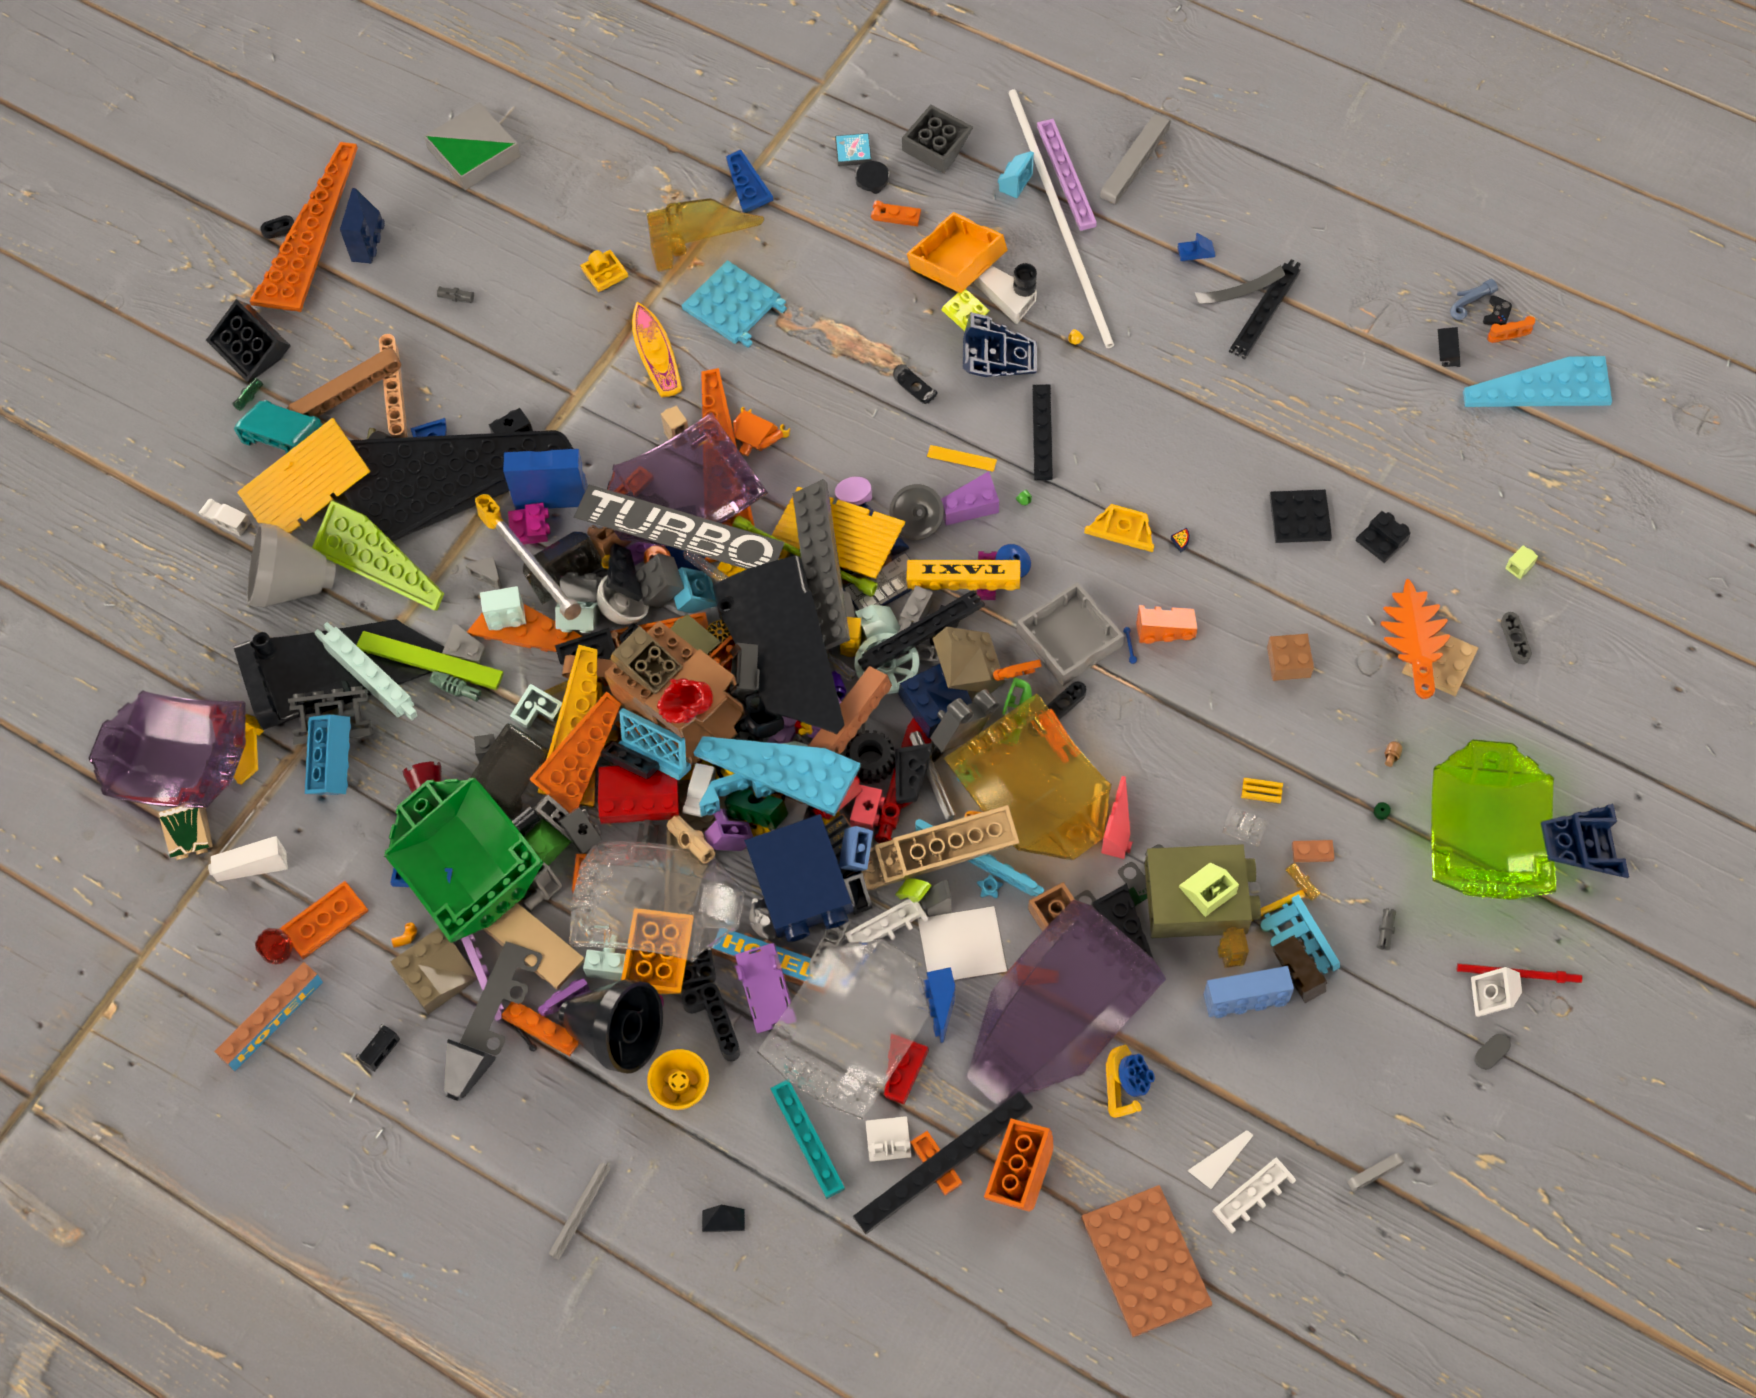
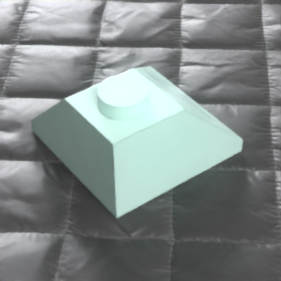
[855,605,901,649]

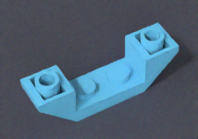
[699,773,775,817]

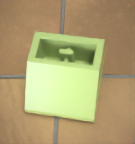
[1179,863,1239,917]

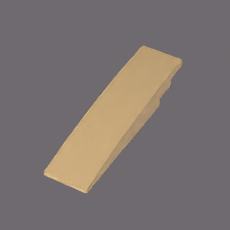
[861,805,1019,891]
[483,903,585,990]

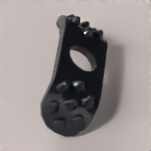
[893,364,938,404]

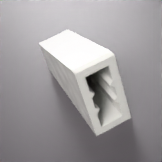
[974,265,1037,324]
[208,836,288,882]

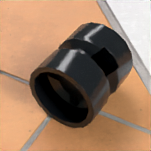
[1013,263,1037,297]

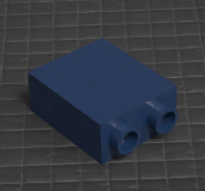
[744,814,854,942]

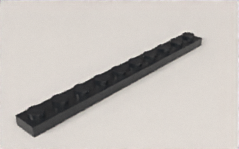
[853,1091,1033,1235]

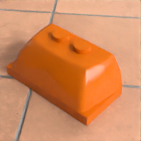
[984,1119,1053,1212]

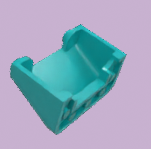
[234,400,322,453]

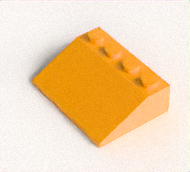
[621,908,694,994]

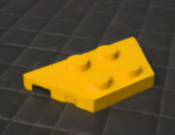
[1084,504,1154,553]

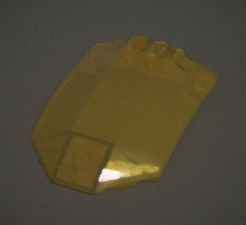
[944,693,1112,860]

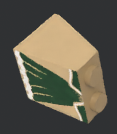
[158,802,213,860]

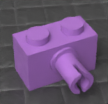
[704,809,753,851]

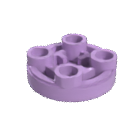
[835,477,872,506]

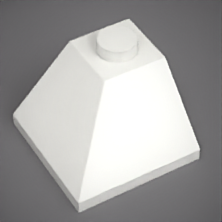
[1471,967,1522,1017]

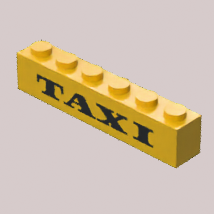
[907,560,1020,591]

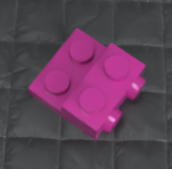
[508,503,551,545]

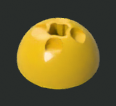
[647,1049,709,1110]

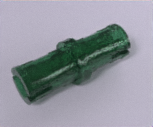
[232,378,263,411]

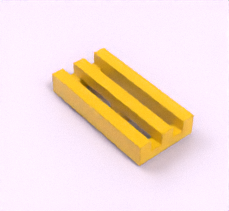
[1241,778,1283,803]

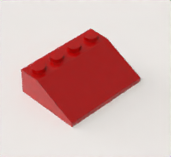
[598,766,680,824]

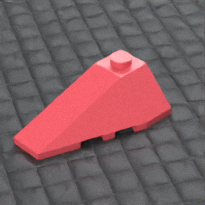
[1101,776,1133,859]

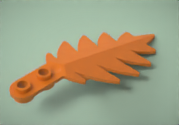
[1381,579,1450,699]

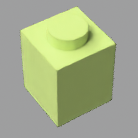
[1505,545,1538,579]

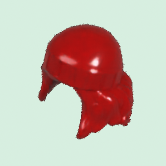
[657,678,713,723]

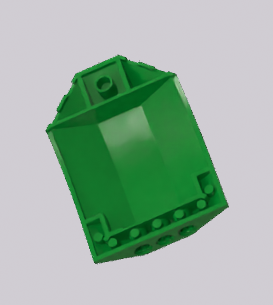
[384,778,544,943]

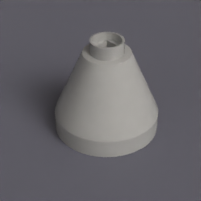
[247,523,335,608]

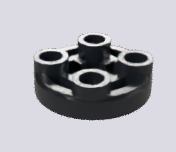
[855,161,889,194]

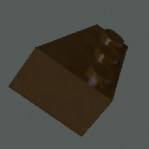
[1273,935,1328,1003]

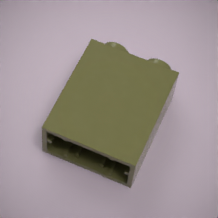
[1144,844,1261,938]

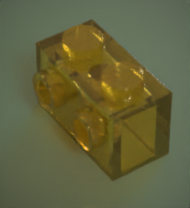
[1217,927,1249,968]

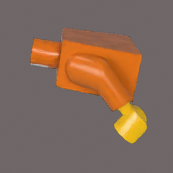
[733,407,790,457]

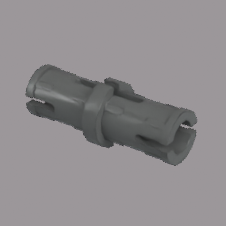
[437,286,474,303]
[1377,908,1396,950]

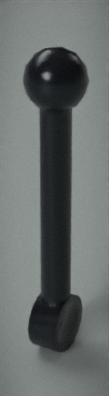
[510,1023,537,1052]

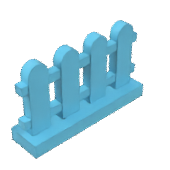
[1260,894,1340,975]

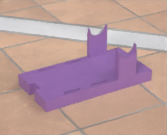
[735,943,797,1033]

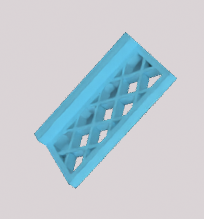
[619,708,691,780]

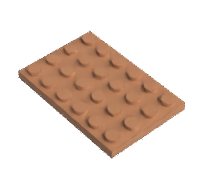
[1081,1185,1213,1338]

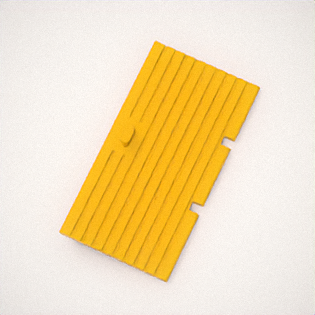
[237,418,370,534]
[772,487,905,579]

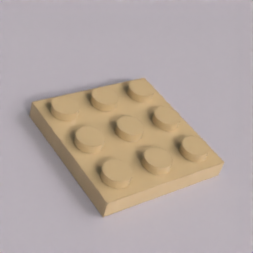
[1402,631,1478,697]

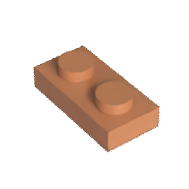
[1292,840,1334,862]

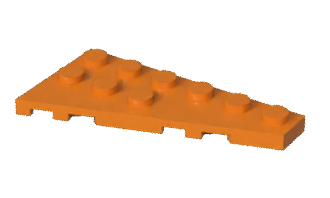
[467,603,582,652]

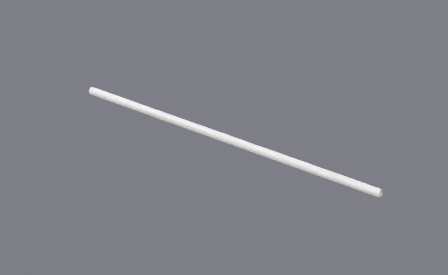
[1008,89,1114,348]

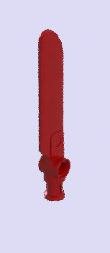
[874,718,931,843]

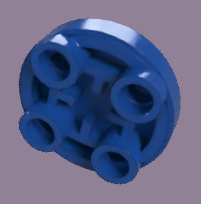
[1119,1054,1155,1097]

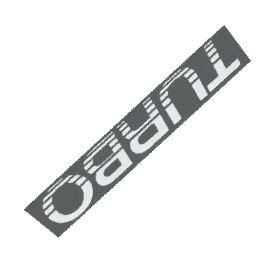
[573,484,785,569]

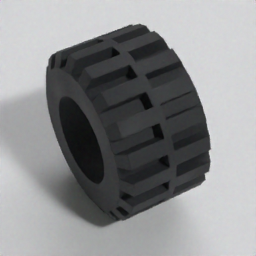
[846,730,895,784]

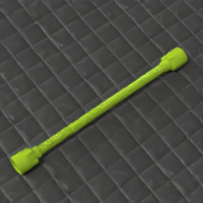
[732,515,878,597]

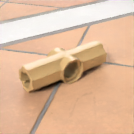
[666,815,716,863]

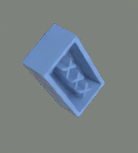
[1203,966,1294,1018]

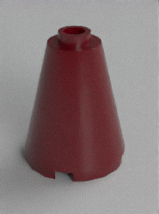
[402,761,442,793]

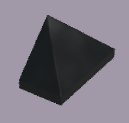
[843,872,873,915]
[702,1204,745,1232]

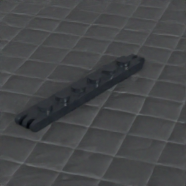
[1229,259,1301,359]
[857,590,985,671]

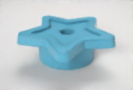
[977,874,1003,898]

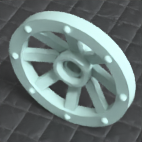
[854,633,920,694]

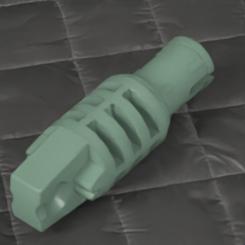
[429,671,482,702]

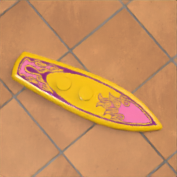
[632,302,682,397]

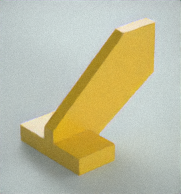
[229,710,265,785]

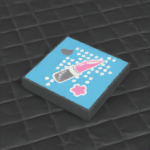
[835,133,872,166]

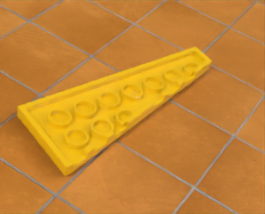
[537,645,598,808]

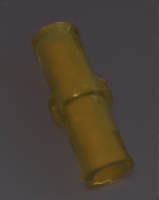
[1285,862,1321,901]

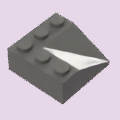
[902,104,973,173]

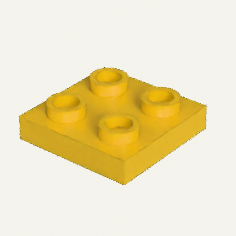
[580,249,628,293]

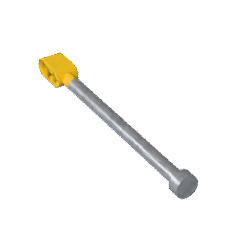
[475,494,581,620]

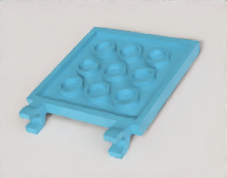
[682,260,787,348]

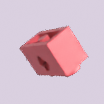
[850,785,885,831]

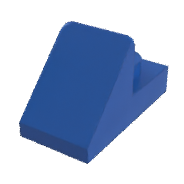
[1177,233,1215,261]

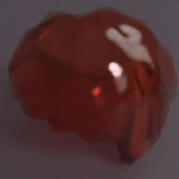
[255,928,293,965]

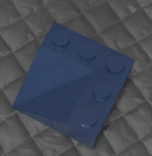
[340,188,385,264]
[898,664,973,738]

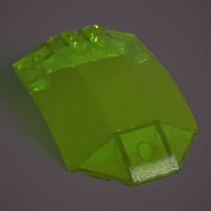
[1431,739,1556,900]

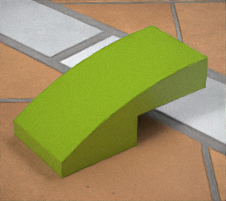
[895,879,932,903]

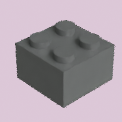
[636,553,684,608]

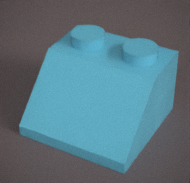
[998,151,1034,199]
[674,567,717,613]

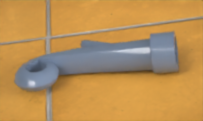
[1450,279,1498,320]

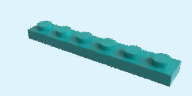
[770,1079,845,1199]

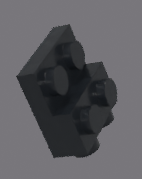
[1356,511,1411,563]

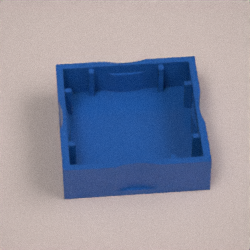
[503,449,588,510]

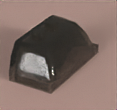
[523,532,604,605]

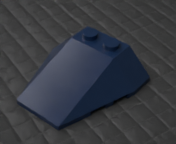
[963,312,1037,377]

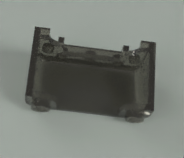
[470,723,549,818]

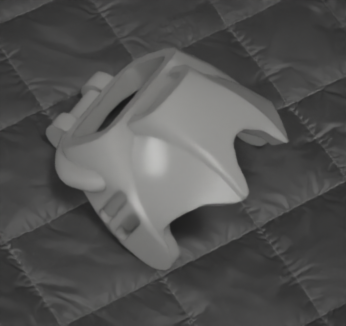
[749,898,776,939]

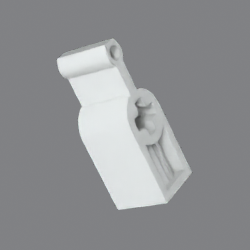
[199,499,251,537]
[683,763,716,817]

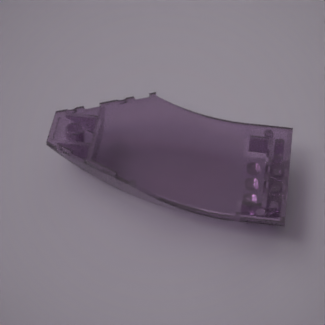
[967,899,1166,1105]

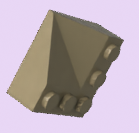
[933,627,1005,693]
[390,927,478,1015]

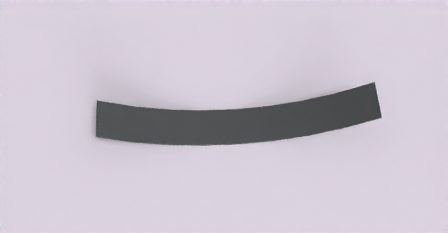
[1194,265,1285,303]

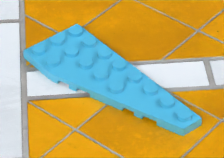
[1463,356,1612,407]
[693,736,861,816]

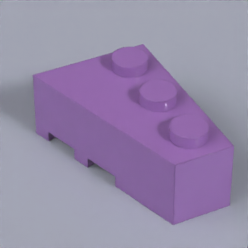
[941,471,999,526]

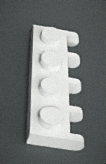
[845,899,928,958]
[1212,1157,1296,1234]

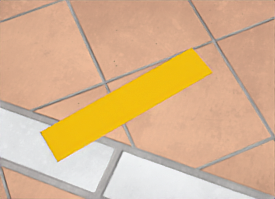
[927,445,997,472]

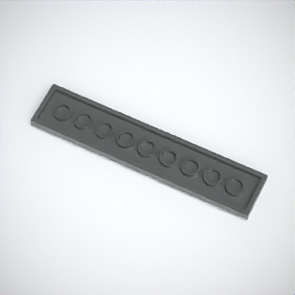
[792,479,850,650]

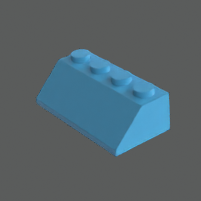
[305,714,351,795]

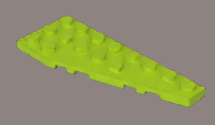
[312,500,444,611]

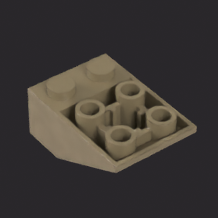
[610,626,683,694]

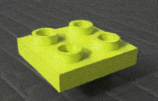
[941,289,990,331]

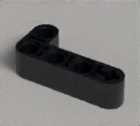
[682,906,716,990]
[681,983,740,1061]

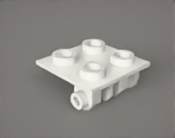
[865,1116,911,1162]

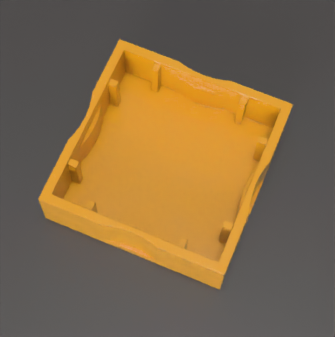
[907,212,1008,293]

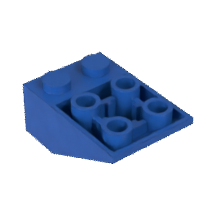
[924,967,955,1043]

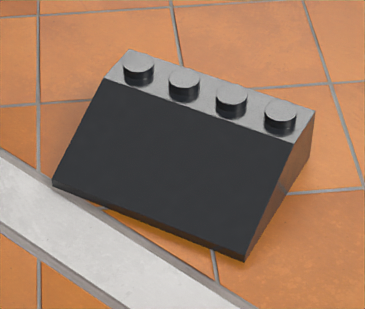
[206,299,291,383]

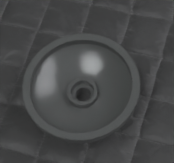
[889,484,944,540]

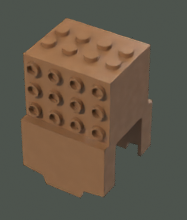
[604,621,745,766]

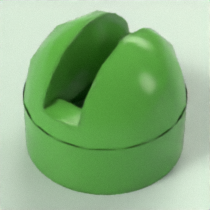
[1016,489,1032,506]

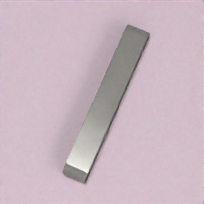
[1100,113,1171,205]

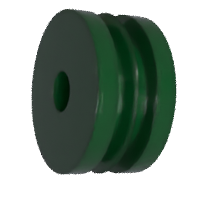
[1374,802,1391,820]

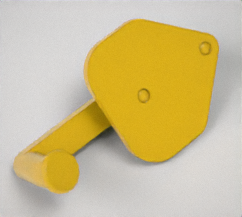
[1106,1045,1142,1118]

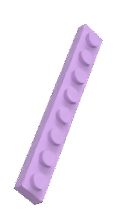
[1037,119,1097,231]

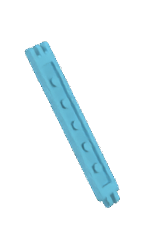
[915,819,1044,897]

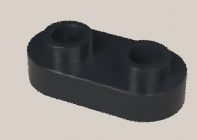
[260,215,294,239]

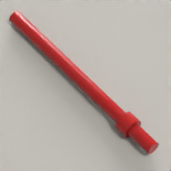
[1456,963,1582,984]

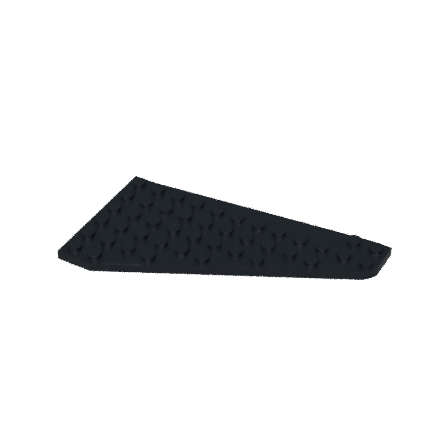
[343,430,574,542]

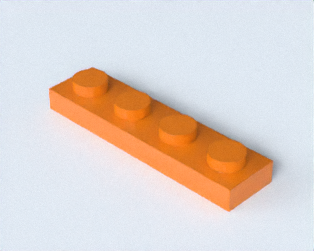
[502,1002,579,1057]

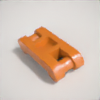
[1487,316,1535,343]

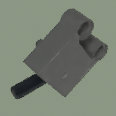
[930,689,999,762]

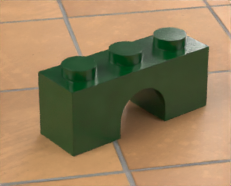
[724,789,789,830]

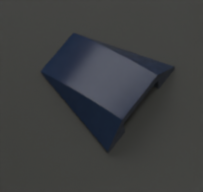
[1540,803,1629,878]

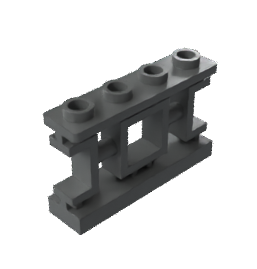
[288,686,374,745]

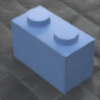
[839,826,873,872]

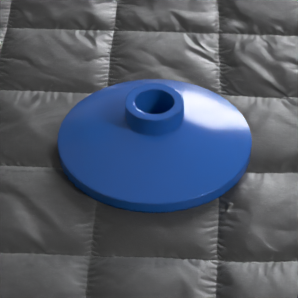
[995,544,1031,578]

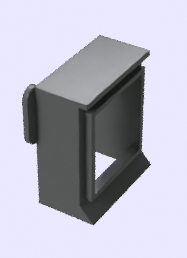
[730,643,759,698]

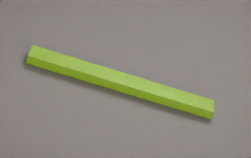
[356,631,504,690]

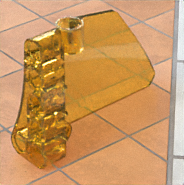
[646,198,764,272]

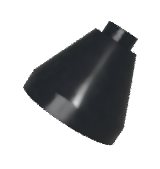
[559,979,663,1074]

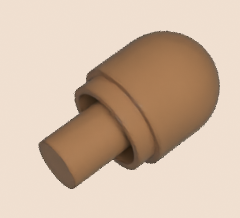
[1385,741,1402,767]

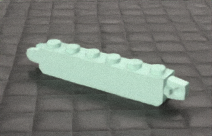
[315,622,418,721]

